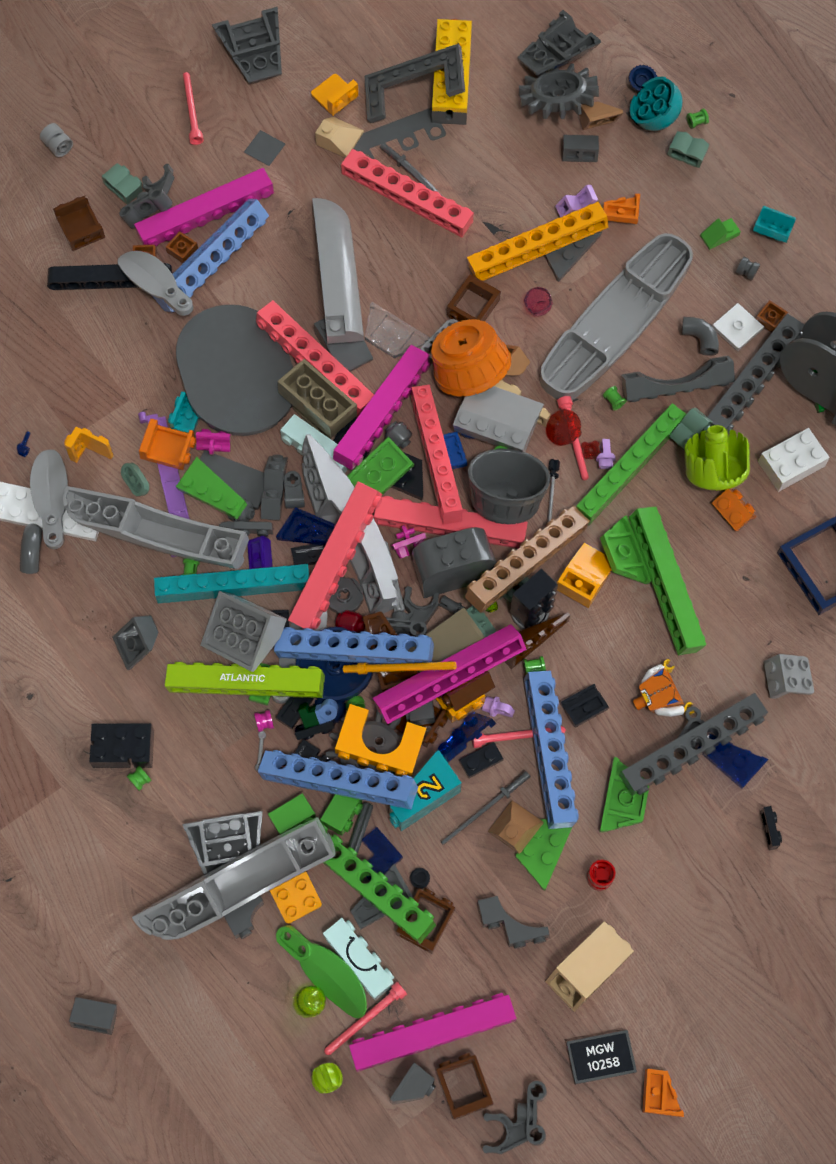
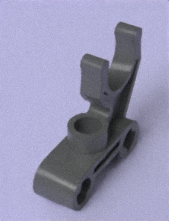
[119,164,175,229]
[386,586,440,637]
[483,1081,547,1155]

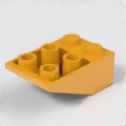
[557,543,612,608]

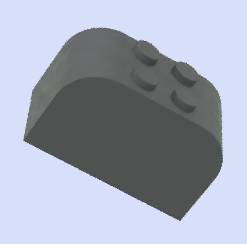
[412,527,497,598]

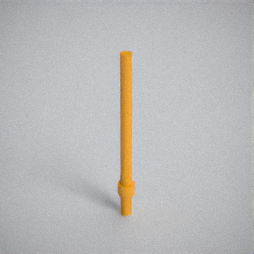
[343,662,457,675]

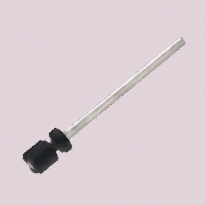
[547,459,560,523]

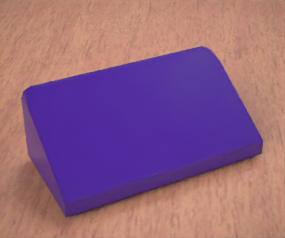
[247,536,273,569]

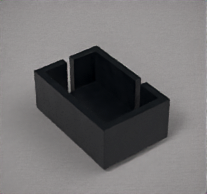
[510,568,558,629]
[89,723,154,768]

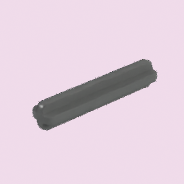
[348,803,373,857]

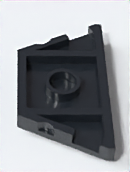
[391,452,423,501]

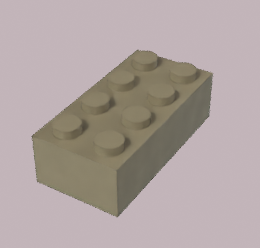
[278,359,357,439]

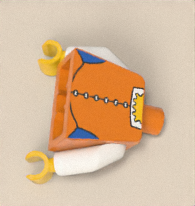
[633,659,694,717]

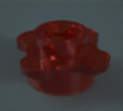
[581,440,601,459]

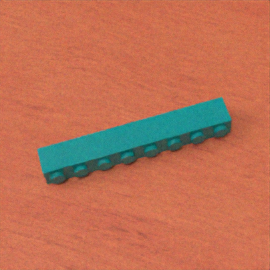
[154,564,310,604]

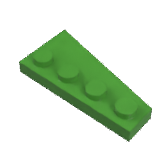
[176,457,247,520]

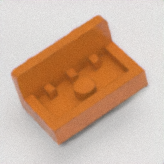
[712,488,757,531]

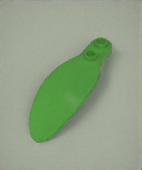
[276,925,367,1018]

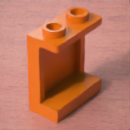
[139,418,196,470]

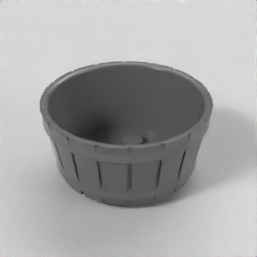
[468,449,550,524]

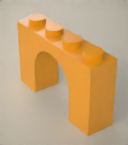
[335,704,426,777]

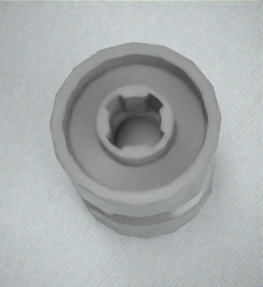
[40,123,73,157]

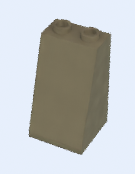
[408,608,485,673]

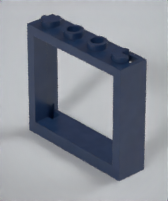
[777,516,836,615]

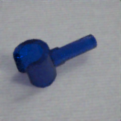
[17,431,31,457]

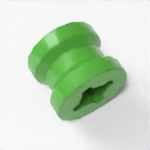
[127,766,152,791]

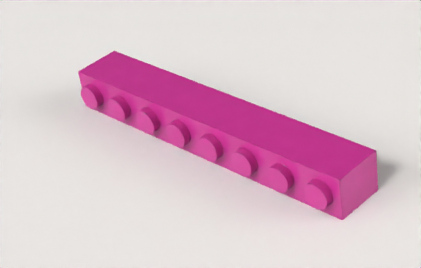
[134,168,274,246]
[333,345,431,470]
[373,624,527,724]
[349,993,517,1072]

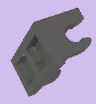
[562,135,599,162]

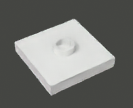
[712,303,764,351]

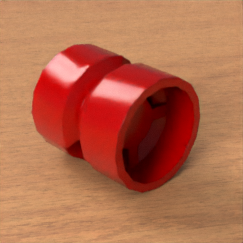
[587,860,616,891]

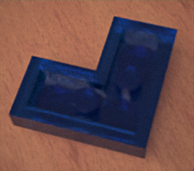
[362,827,403,881]

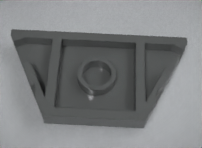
[544,231,602,282]

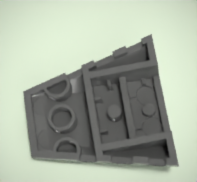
[212,6,282,83]
[517,10,601,75]
[182,811,263,875]

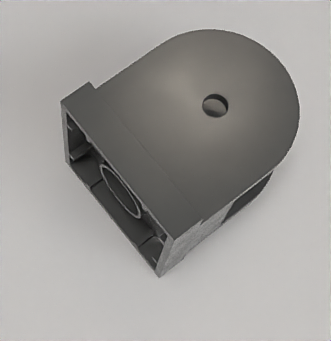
[780,311,836,426]

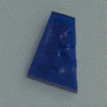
[276,507,336,545]
[434,712,497,762]
[697,734,769,789]

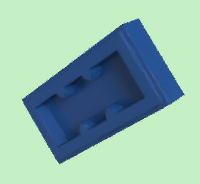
[443,432,468,469]

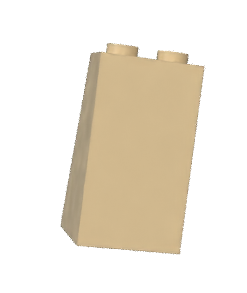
[545,921,634,1012]

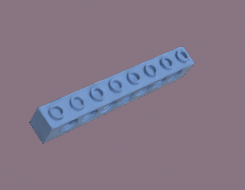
[153,199,269,312]
[274,627,434,664]
[524,671,579,829]
[258,750,418,810]

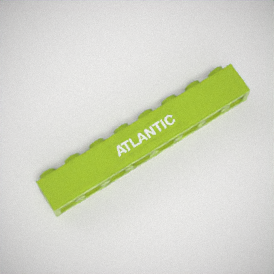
[165,662,325,698]

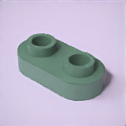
[121,463,149,496]

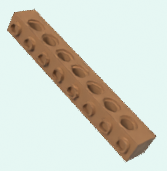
[465,506,590,613]

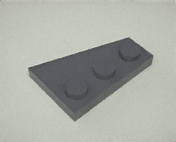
[351,864,414,930]

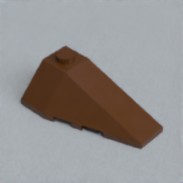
[504,613,570,669]

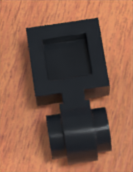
[294,739,333,773]

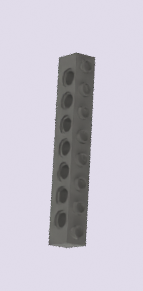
[708,313,805,435]
[619,693,768,796]

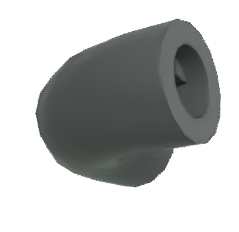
[682,316,719,356]
[20,523,43,574]

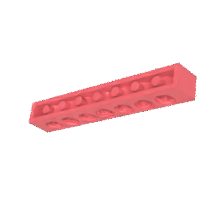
[341,149,474,237]
[256,300,374,417]
[411,384,463,524]

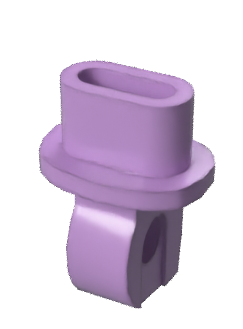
[596,439,616,469]
[482,696,515,718]

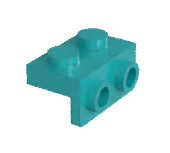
[753,206,796,243]
[168,391,200,433]

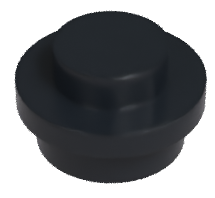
[410,868,430,889]

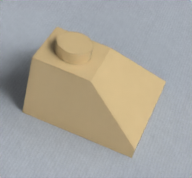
[315,117,364,158]

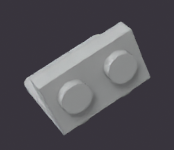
[764,654,814,699]

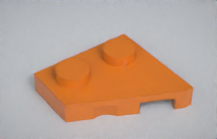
[603,193,640,224]
[642,1069,684,1117]

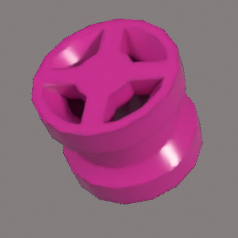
[254,710,274,732]

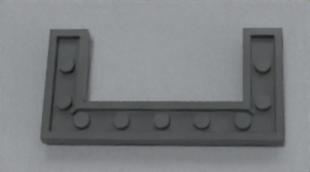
[364,43,465,123]

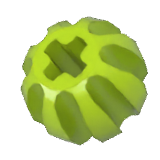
[311,1063,343,1094]

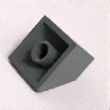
[112,616,159,670]
[390,1063,436,1105]

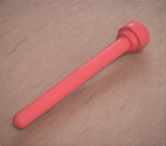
[183,72,204,145]
[557,396,589,480]
[471,726,566,748]
[324,982,407,1055]

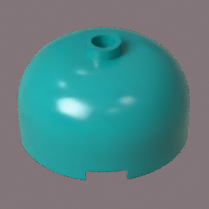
[630,76,683,131]

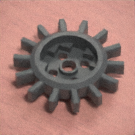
[519,63,599,119]
[326,710,415,788]

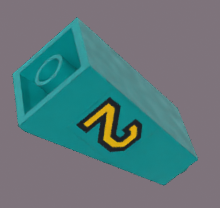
[389,750,462,831]

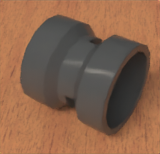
[736,257,760,280]

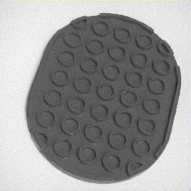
[176,305,293,436]

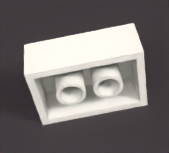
[758,428,830,492]

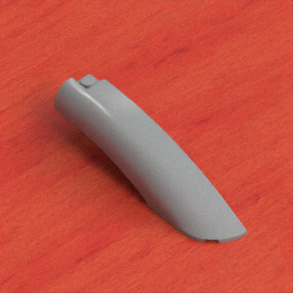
[312,198,364,344]
[302,434,398,614]
[63,486,249,569]
[132,817,336,940]

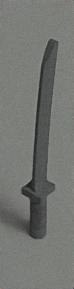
[380,142,442,196]
[441,771,531,845]

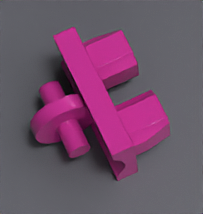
[196,429,231,455]
[390,525,426,559]

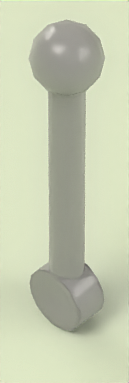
[255,731,266,771]

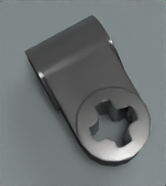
[284,471,305,509]

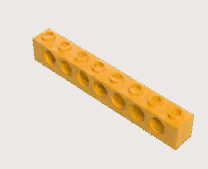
[467,202,609,281]

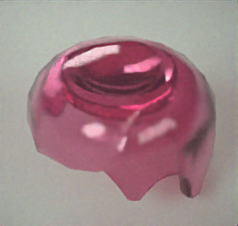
[524,287,553,317]

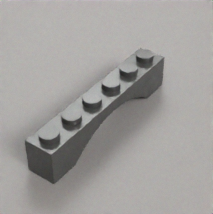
[621,356,735,402]

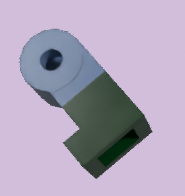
[298,699,338,728]

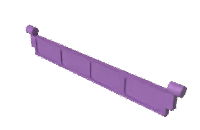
[138,412,189,557]

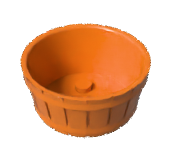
[431,319,511,397]

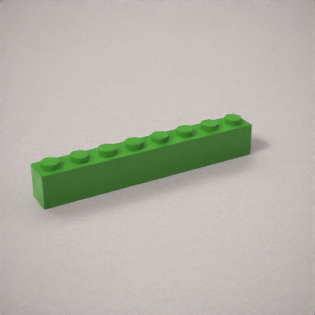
[576,403,687,526]
[629,507,707,656]

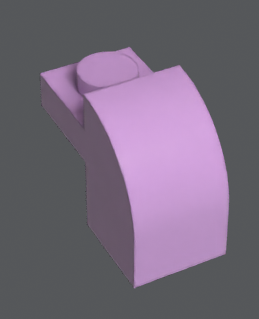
[555,185,598,217]

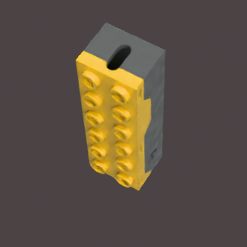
[432,19,472,125]

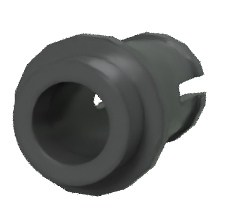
[439,595,465,615]

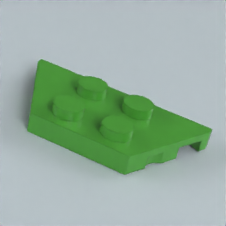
[600,516,652,584]
[600,757,649,833]
[515,819,572,891]

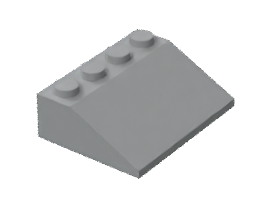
[453,386,544,452]
[200,591,287,672]

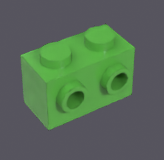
[268,793,316,835]
[320,794,363,836]

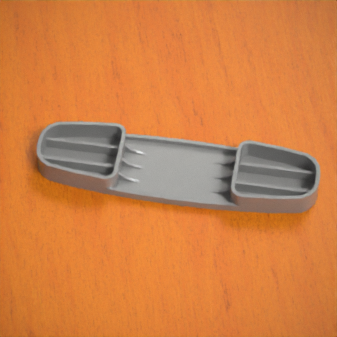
[540,233,693,400]

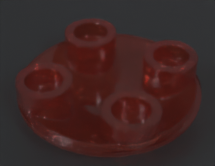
[546,409,582,446]

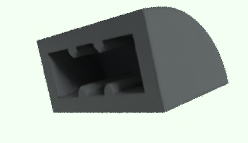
[69,997,117,1035]

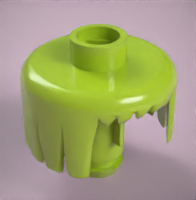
[684,425,750,491]

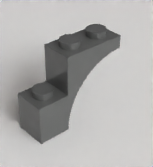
[261,455,288,520]
[477,896,550,949]

